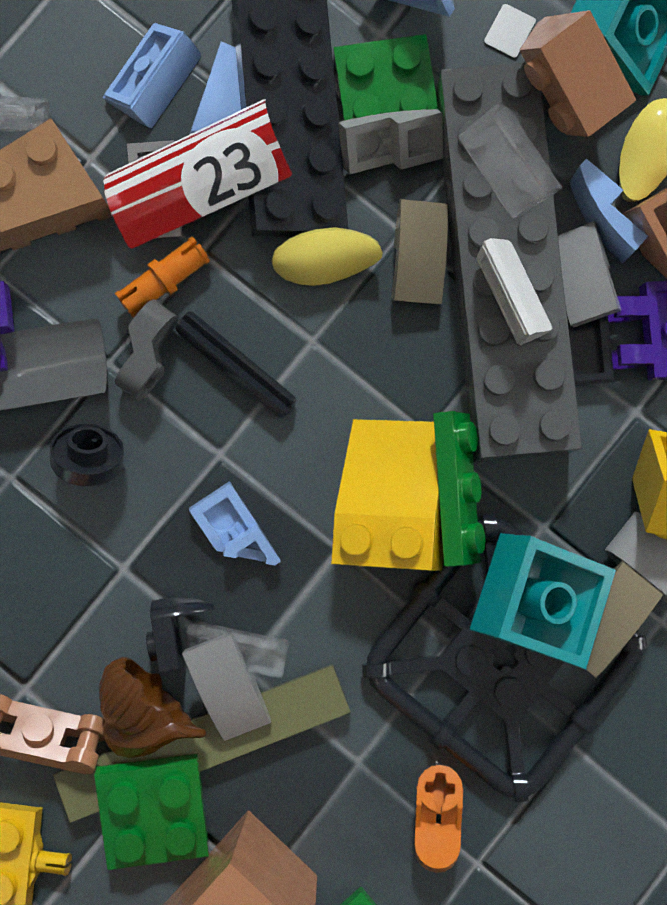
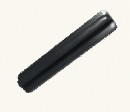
[175,311,296,418]

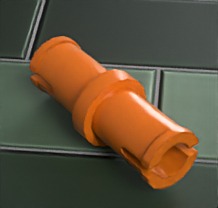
[114,236,210,318]

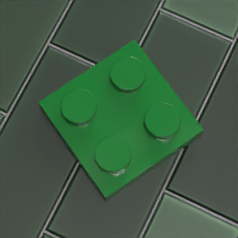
[333,34,438,121]
[94,753,209,870]

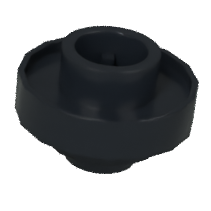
[50,424,124,487]

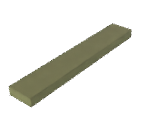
[53,664,351,823]

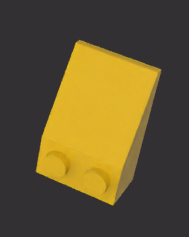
[331,419,443,571]

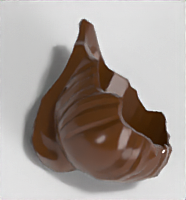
[99,657,206,759]

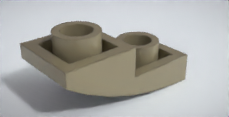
[391,199,448,304]
[586,560,663,678]

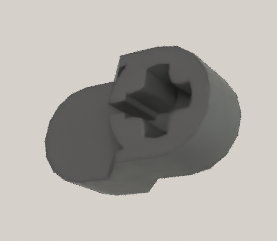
[115,299,178,401]

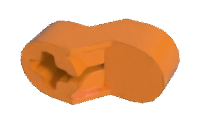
[414,765,463,873]

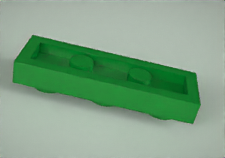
[433,411,485,566]

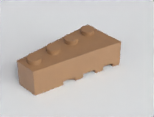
[0,118,113,251]

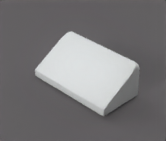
[476,238,552,346]

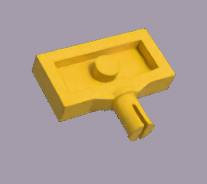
[0,802,72,905]

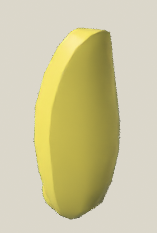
[618,98,667,202]
[272,228,383,286]

